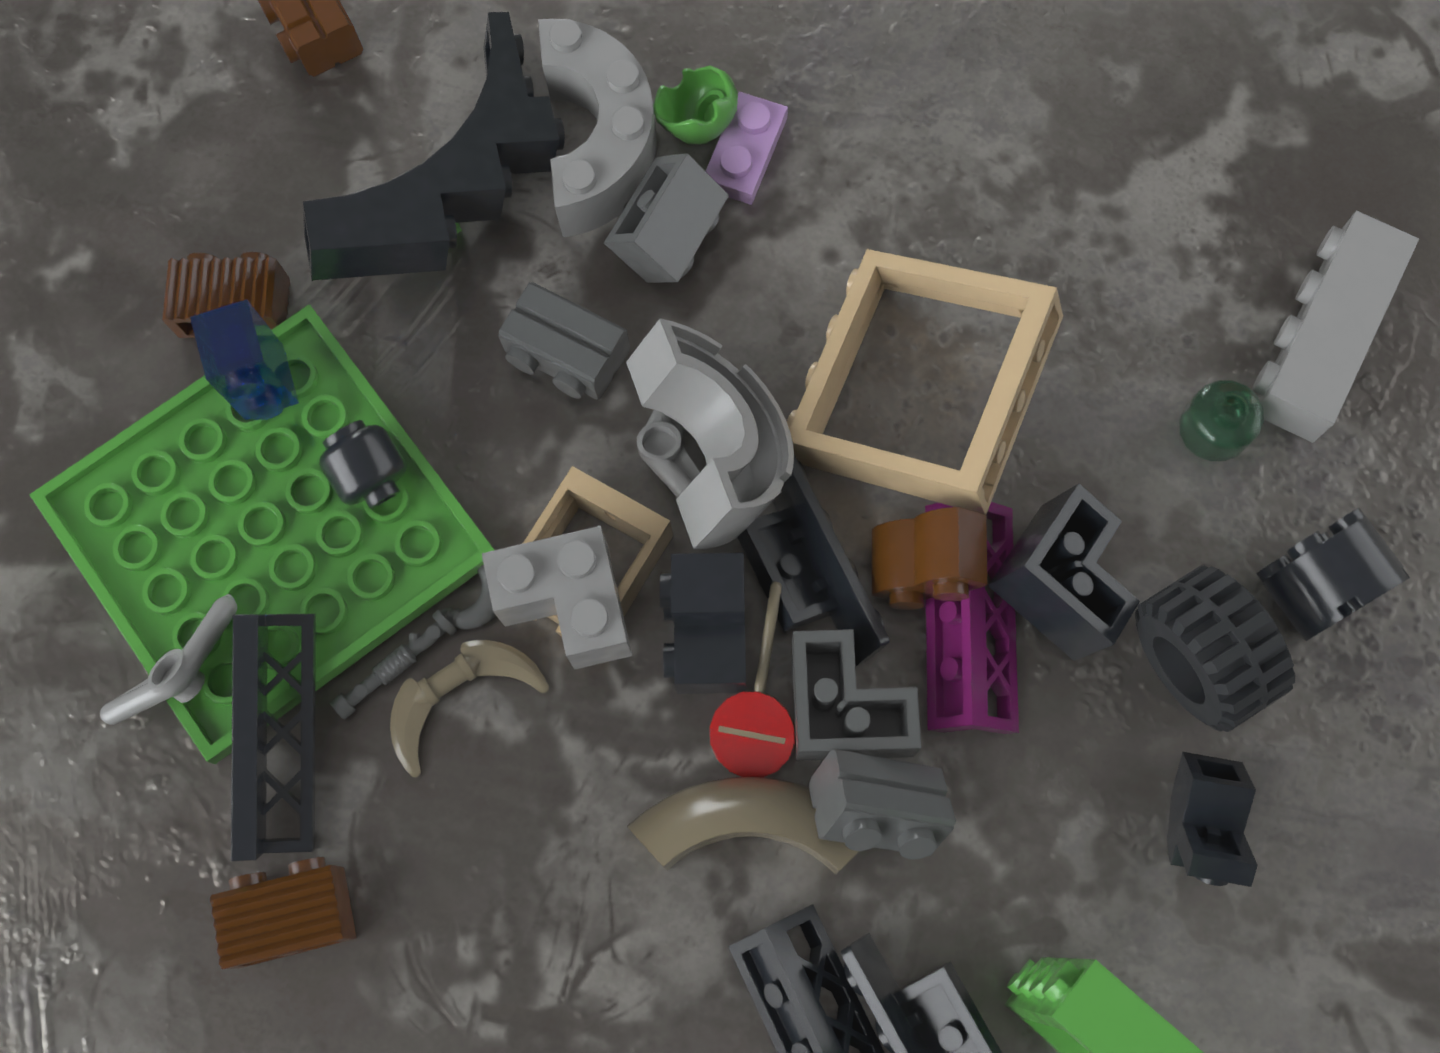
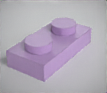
[706,92,788,205]

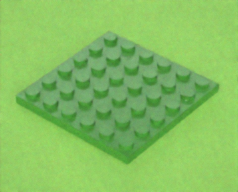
[29,304,494,764]

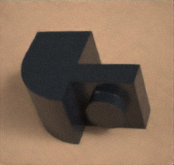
[1167,752,1258,887]

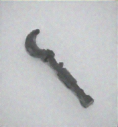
[330,565,496,720]

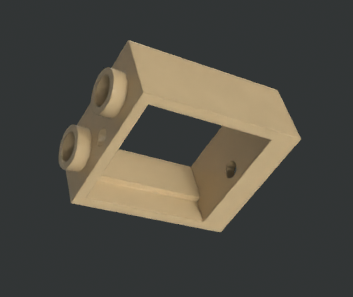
[523,466,673,637]

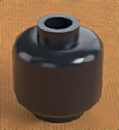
[319,420,407,509]

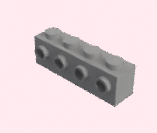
[1251,210,1419,443]

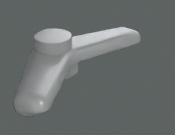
[637,410,700,498]
[100,594,237,725]

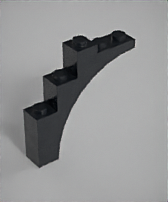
[303,12,565,281]

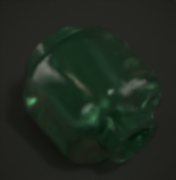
[1179,380,1264,462]

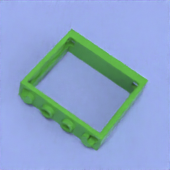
[1004,957,1204,1053]

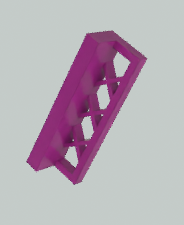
[925,502,1019,734]

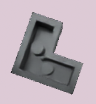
[791,629,921,761]

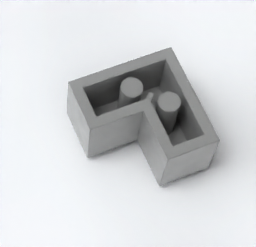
[482,526,632,670]

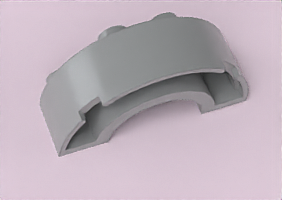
[538,19,657,237]
[626,319,794,549]

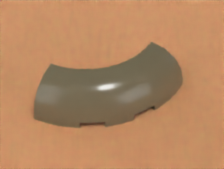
[627,776,859,875]

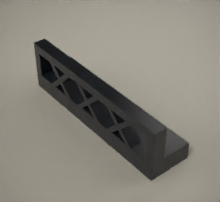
[231,614,316,861]
[728,904,885,1053]

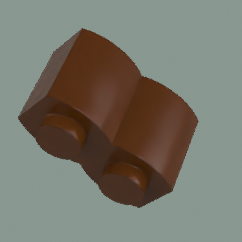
[872,507,988,610]

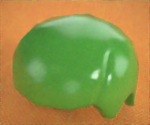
[653,65,738,145]

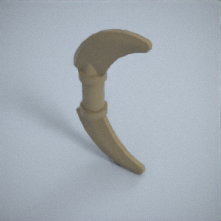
[390,640,549,777]

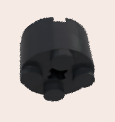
[1256,508,1410,641]

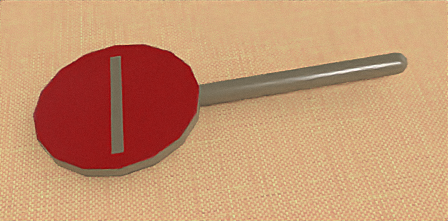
[709,581,796,777]

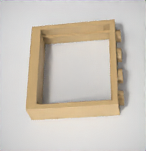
[787,249,1063,515]

